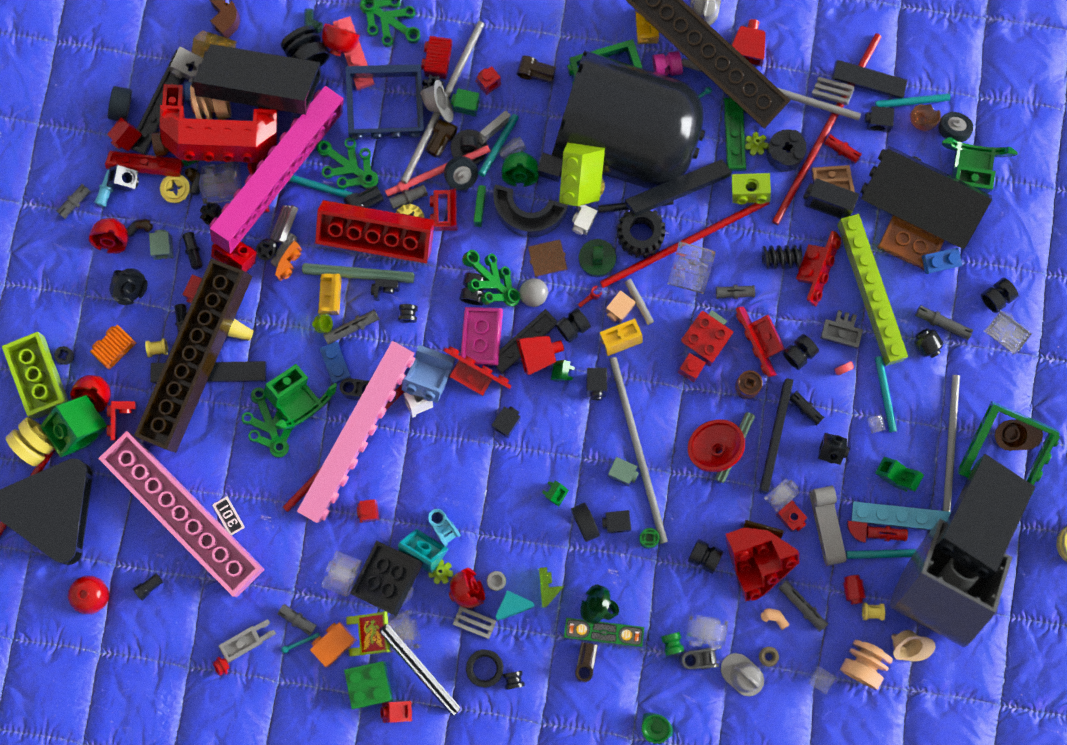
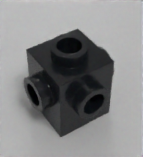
[818,433,849,465]

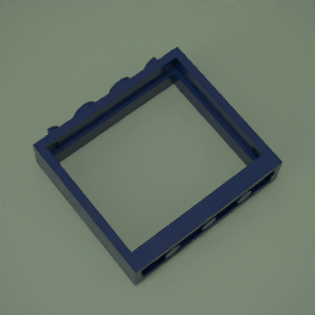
[346,64,424,140]

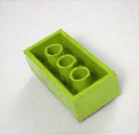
[2,332,69,420]

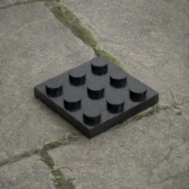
[350,541,423,617]

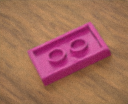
[460,307,503,366]

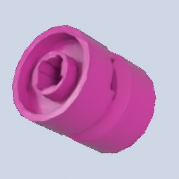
[652,51,683,76]

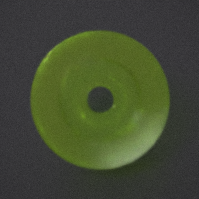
[312,314,333,333]

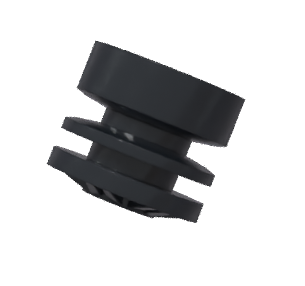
[281,25,330,67]

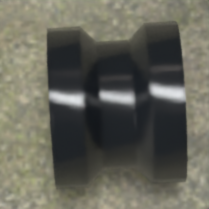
[256,238,278,260]
[398,304,418,323]
[503,671,525,690]

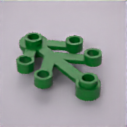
[360,0,421,47]
[317,137,379,189]
[462,250,520,307]
[241,387,296,458]

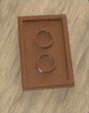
[877,215,944,270]

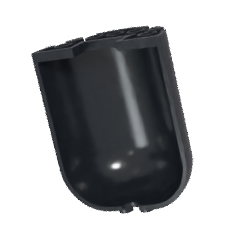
[552,50,705,189]

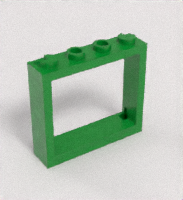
[567,39,643,86]
[958,401,1060,494]

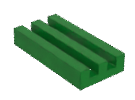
[473,185,486,227]

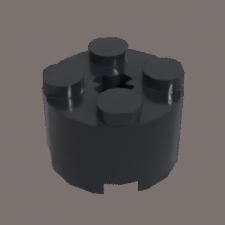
[766,129,806,172]

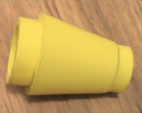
[228,319,254,341]

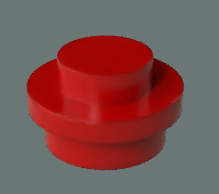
[212,657,230,676]

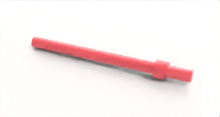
[385,145,491,197]

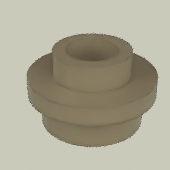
[759,647,779,667]

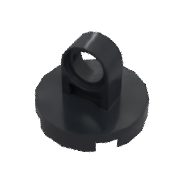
[451,129,487,166]
[109,268,148,305]

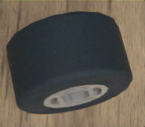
[108,86,132,121]

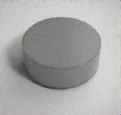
[487,571,506,591]

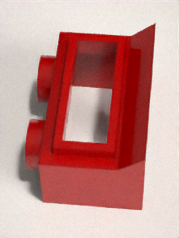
[430,188,457,231]

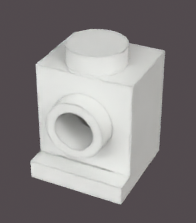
[572,205,597,235]
[404,392,433,418]

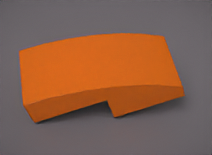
[275,241,302,281]

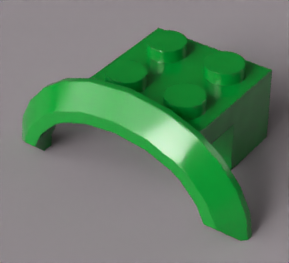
[942,137,1018,193]
[263,364,337,429]

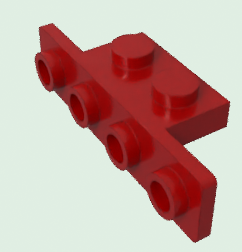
[796,231,841,306]
[736,307,785,377]
[442,346,511,396]

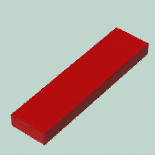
[105,151,184,177]

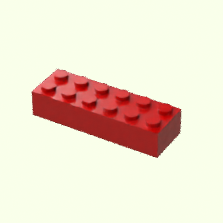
[315,200,435,264]

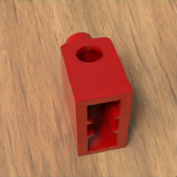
[732,19,766,66]
[516,336,564,375]

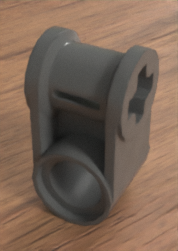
[679,647,719,669]

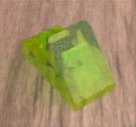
[539,567,564,608]

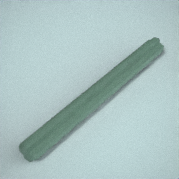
[302,263,415,283]

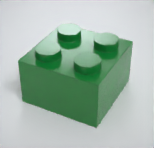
[344,661,393,709]

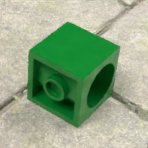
[40,395,107,457]

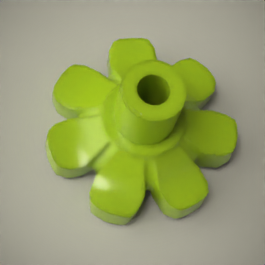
[745,132,768,156]
[429,560,454,584]

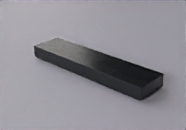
[831,60,908,99]
[495,309,557,374]

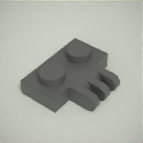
[820,310,863,349]

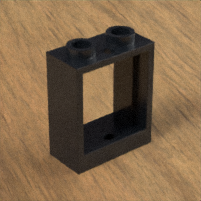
[803,178,859,219]

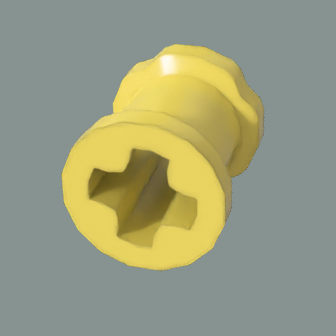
[145,338,168,358]
[862,603,885,621]

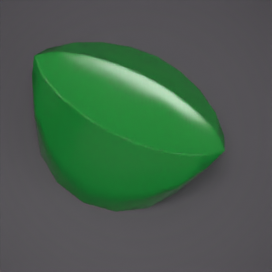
[642,712,673,744]

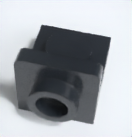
[371,279,400,301]

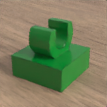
[551,360,575,381]
[542,481,569,507]

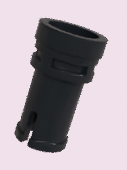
[132,573,163,600]

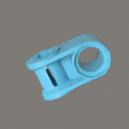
[428,509,461,547]

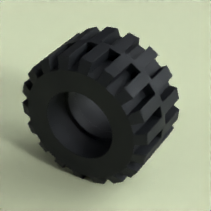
[617,210,666,258]

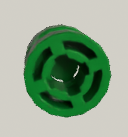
[639,528,660,549]
[661,632,684,656]

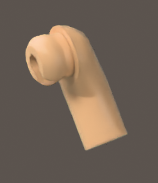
[761,608,790,630]

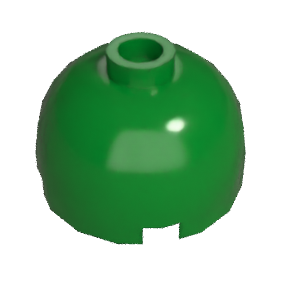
[501,151,539,187]

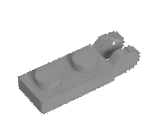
[219,619,276,663]

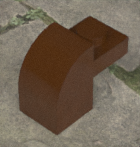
[209,0,240,40]

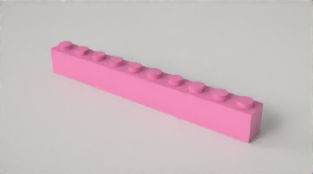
[297,341,415,523]

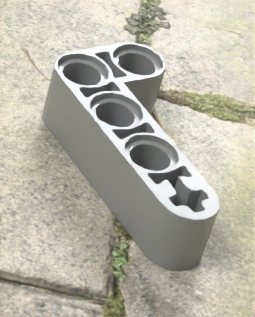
[810,485,846,566]

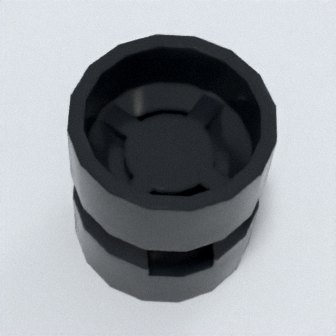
[459,273,487,305]
[981,278,1019,313]
[555,307,591,343]
[782,334,819,370]
[688,539,723,574]

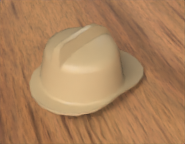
[891,630,936,661]

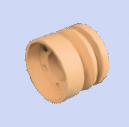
[190,85,232,120]
[840,640,893,690]

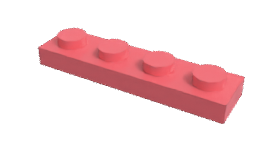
[333,16,375,91]

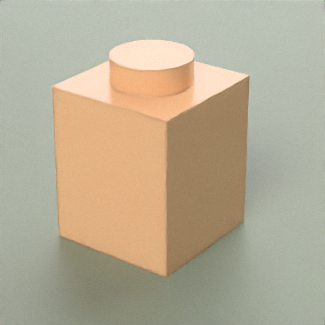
[606,290,635,323]

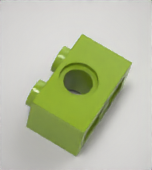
[732,173,771,205]

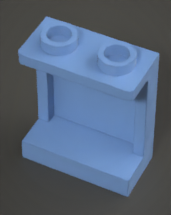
[402,345,455,403]

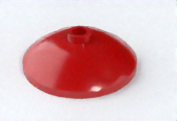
[688,419,745,472]

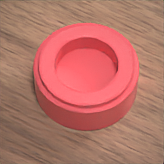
[834,361,854,375]

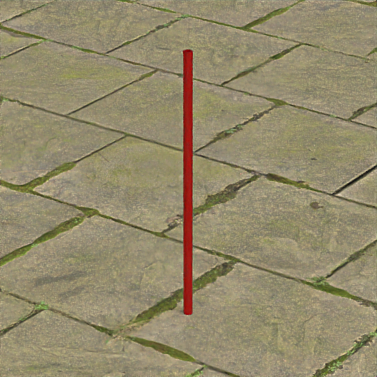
[772,33,882,225]

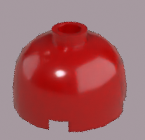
[322,23,360,56]
[89,218,128,253]
[70,375,111,412]
[449,568,486,608]
[68,576,109,615]

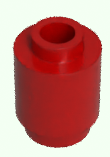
[843,575,866,605]

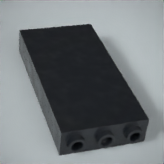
[191,44,321,115]
[860,145,992,249]
[935,454,1035,581]

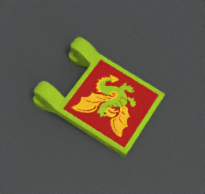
[346,612,391,657]

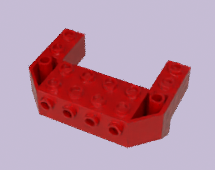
[160,84,278,163]

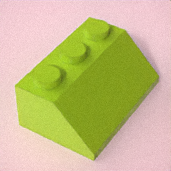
[559,142,605,206]

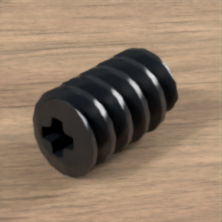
[762,245,802,269]

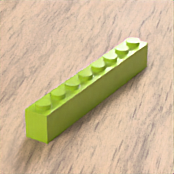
[837,214,908,366]

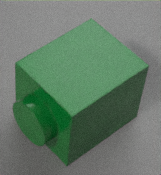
[451,88,480,117]

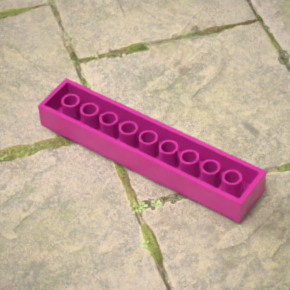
[209,86,344,254]

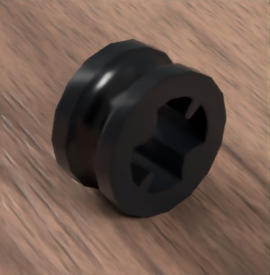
[54,346,74,365]

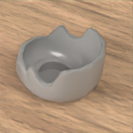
[519,278,549,307]

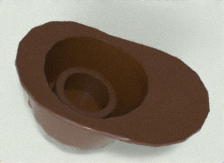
[995,419,1043,451]

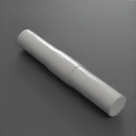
[625,279,654,325]

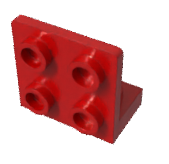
[681,311,734,366]
[107,401,136,440]

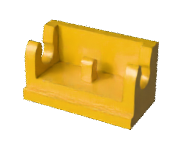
[635,10,659,44]
[318,274,342,315]
[599,318,643,356]

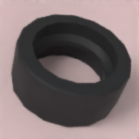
[571,502,600,542]
[466,649,504,687]

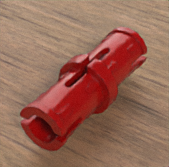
[824,134,862,164]
[866,526,908,542]

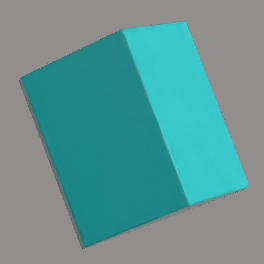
[398,529,449,574]
[496,590,534,621]

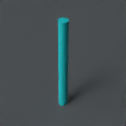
[875,93,951,107]
[478,114,519,177]
[289,175,353,198]
[875,356,897,433]
[846,549,916,559]

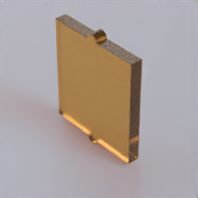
[528,239,567,277]

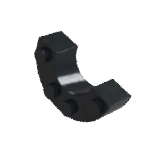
[493,184,568,237]

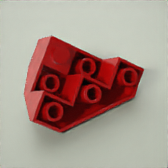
[725,528,800,602]

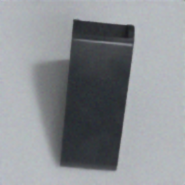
[0,458,93,565]

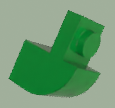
[875,457,924,492]

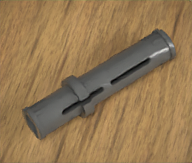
[915,305,973,341]
[323,309,380,345]
[778,580,829,632]

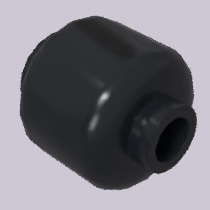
[914,328,943,358]

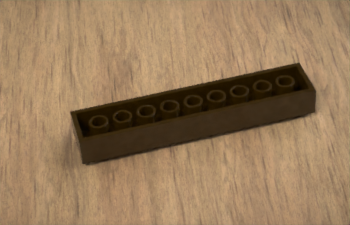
[626,0,791,129]
[134,258,252,453]

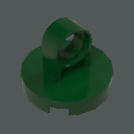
[578,239,616,277]
[580,584,619,624]

